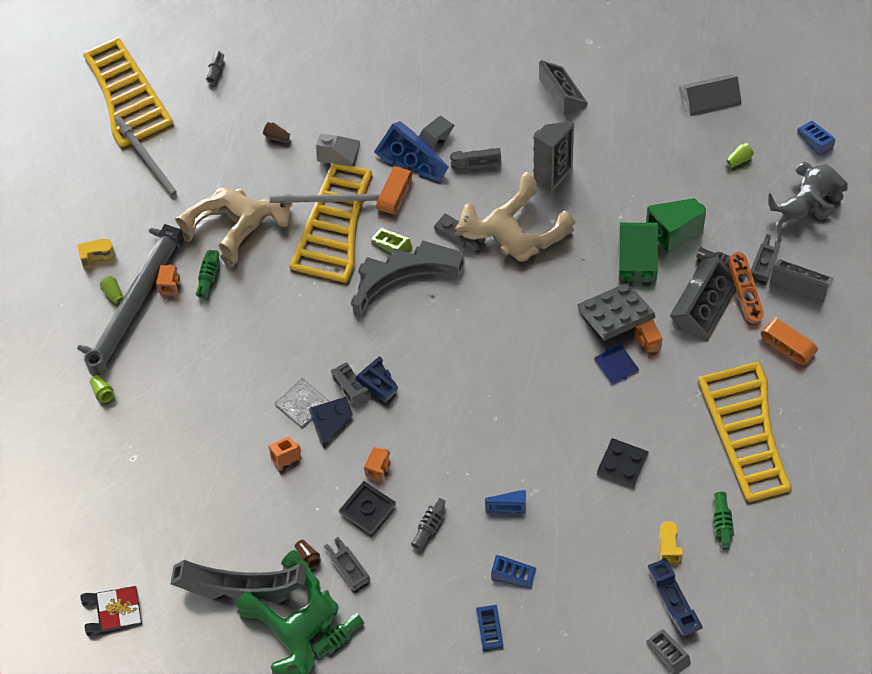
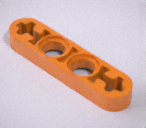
[728,252,764,324]

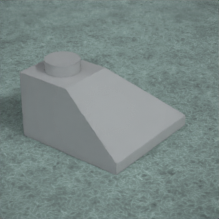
[316,133,360,166]

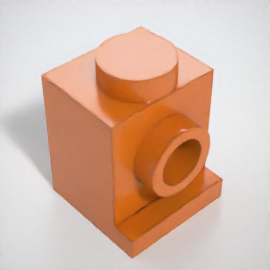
[156,265,180,295]
[634,320,663,353]
[268,436,301,471]
[364,447,391,482]

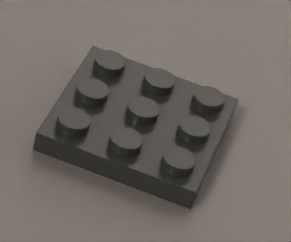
[577,282,656,341]

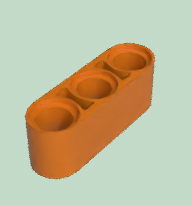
[376,166,413,215]
[760,318,818,365]

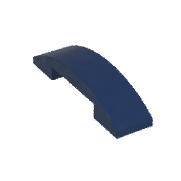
[648,558,703,636]

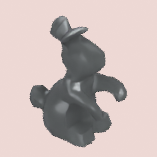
[768,162,848,238]

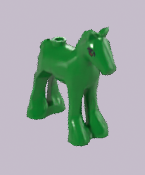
[235,550,339,674]

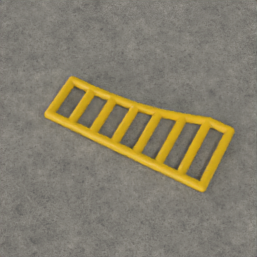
[83,38,173,148]
[289,164,372,283]
[698,362,792,502]

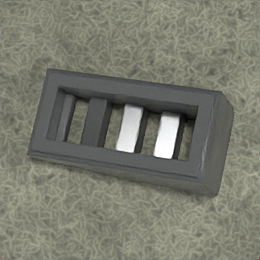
[646,628,691,674]

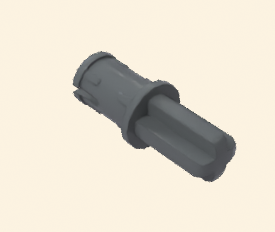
[205,51,224,84]

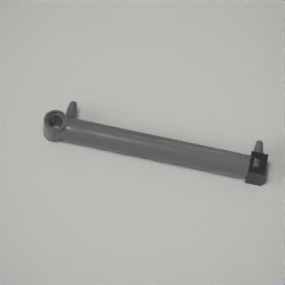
[77,224,184,376]

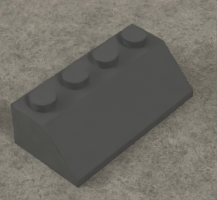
[533,121,574,191]
[670,257,736,339]

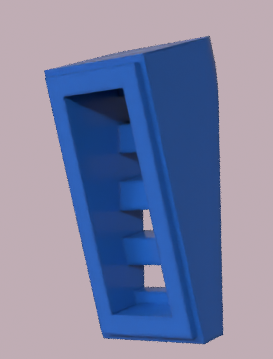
[797,121,836,155]
[485,490,526,512]
[491,555,536,588]
[475,605,504,650]

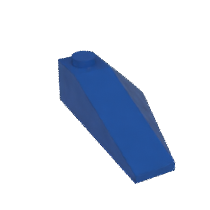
[374,121,449,182]

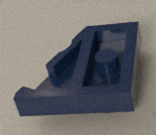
[355,356,398,403]
[309,396,353,445]

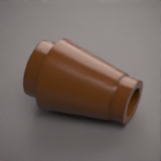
[263,122,291,143]
[294,540,321,570]

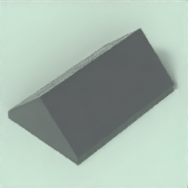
[539,60,588,115]
[679,75,742,115]
[770,259,834,302]

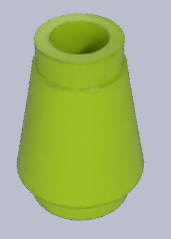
[726,143,754,168]
[100,276,124,304]
[90,376,114,403]

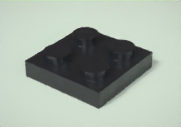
[597,438,649,488]
[339,481,396,535]

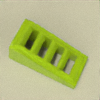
[370,228,412,254]

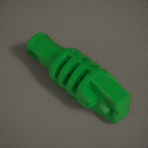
[196,250,220,299]
[713,491,734,548]
[312,613,365,659]

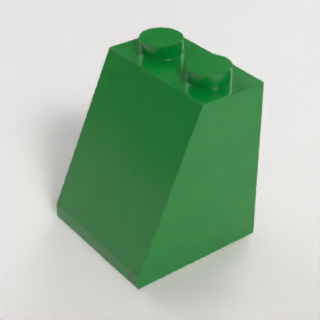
[646,198,706,253]
[618,222,658,282]

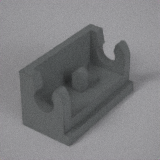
[331,362,371,407]

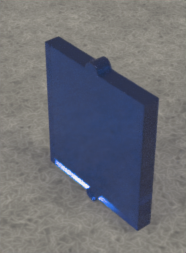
[594,344,639,385]

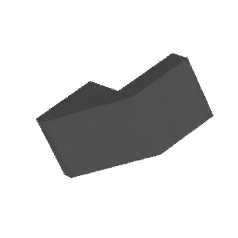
[419,116,455,150]

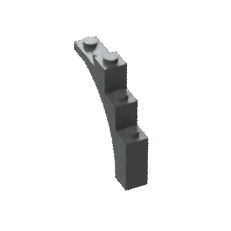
[351,240,465,316]
[170,560,306,604]

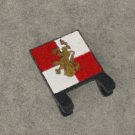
[80,586,142,636]

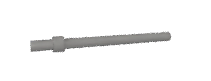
[115,116,177,196]
[269,193,379,205]

